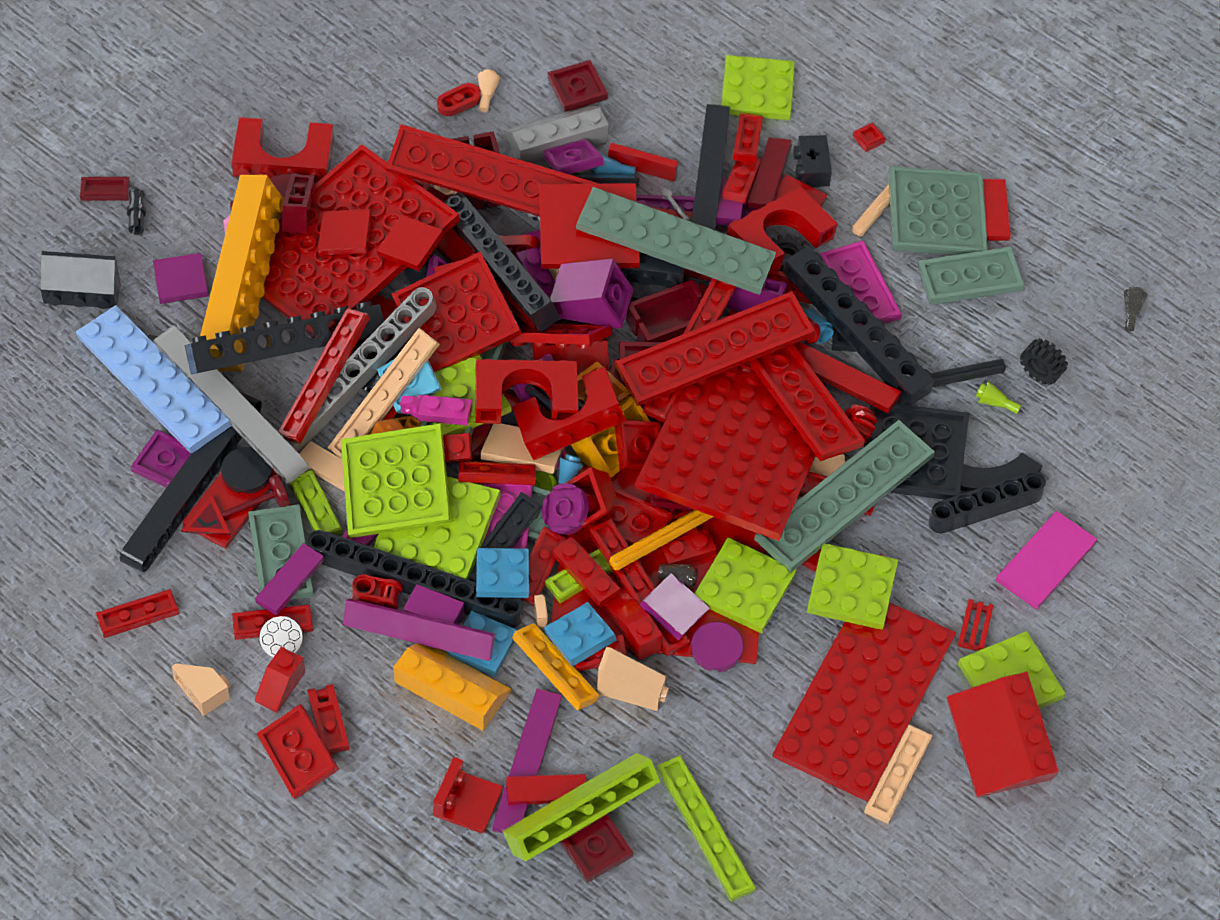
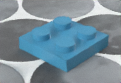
[476,548,529,598]
[544,602,616,666]
[448,611,517,677]

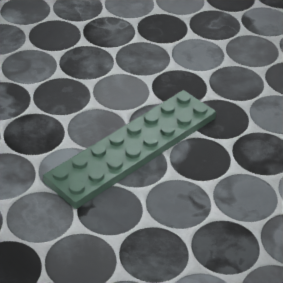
[576,187,776,295]
[755,420,935,573]

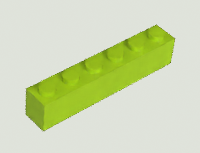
[503,753,660,861]

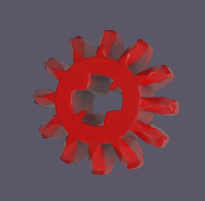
[845,404,877,445]

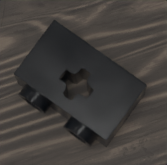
[793,135,832,187]

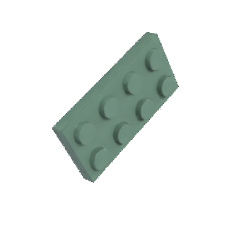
[918,247,1024,305]
[248,504,314,600]

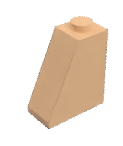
[597,647,669,711]

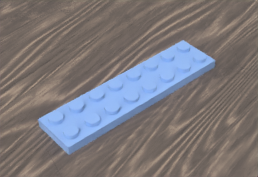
[76,305,232,454]

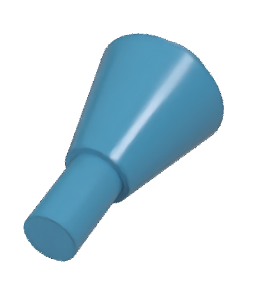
[591,153,635,174]
[558,454,584,484]

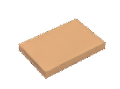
[481,424,564,474]

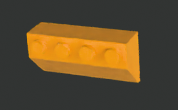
[393,643,511,731]

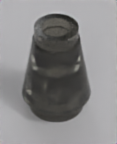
[658,563,698,588]

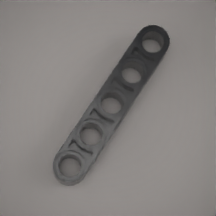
[928,471,1046,534]

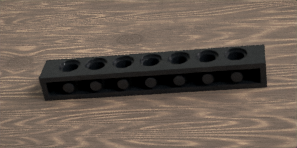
[443,192,561,333]
[784,246,934,406]
[184,301,384,375]

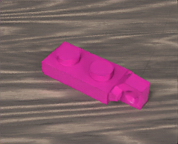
[400,395,473,425]

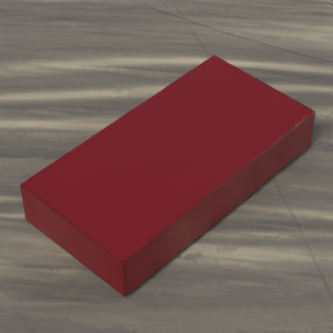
[80,177,130,201]

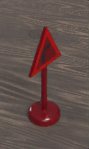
[181,474,290,535]

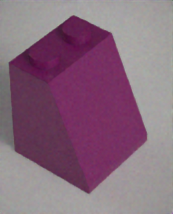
[550,259,633,329]

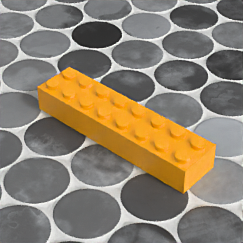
[200,175,284,372]

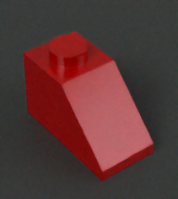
[255,646,305,713]

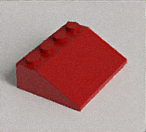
[946,672,1059,798]

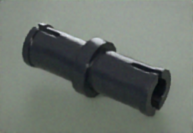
[127,188,146,235]

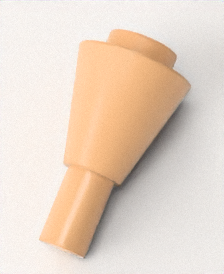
[478,70,501,112]

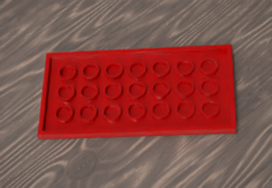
[773,602,956,802]

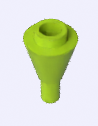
[975,381,1021,414]

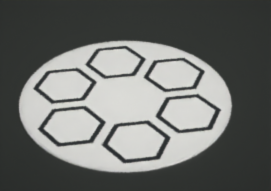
[260,616,302,657]

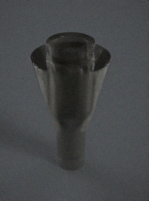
[1123,286,1148,331]

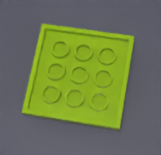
[341,424,451,538]
[373,476,501,580]

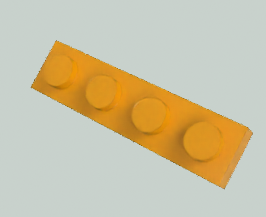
[512,623,599,711]

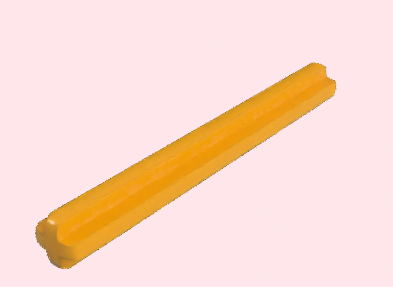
[609,510,713,570]

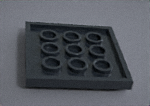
[864,404,969,500]

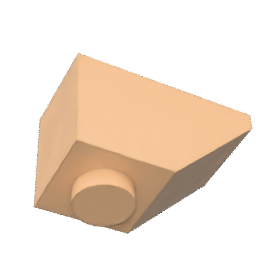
[171,664,230,716]

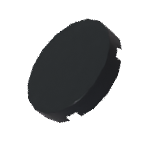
[221,447,272,494]

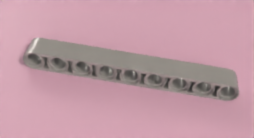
[286,287,437,453]
[153,325,309,484]

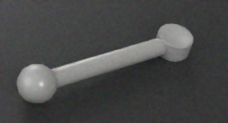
[662,190,692,222]

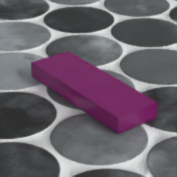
[716,177,743,226]
[255,543,324,616]

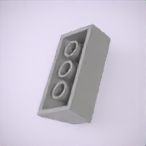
[504,105,609,164]

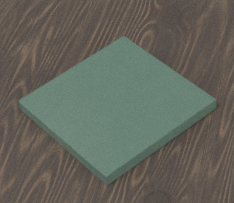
[888,166,988,255]

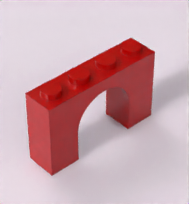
[231,117,334,183]
[727,187,838,275]
[475,359,578,424]
[512,366,626,461]

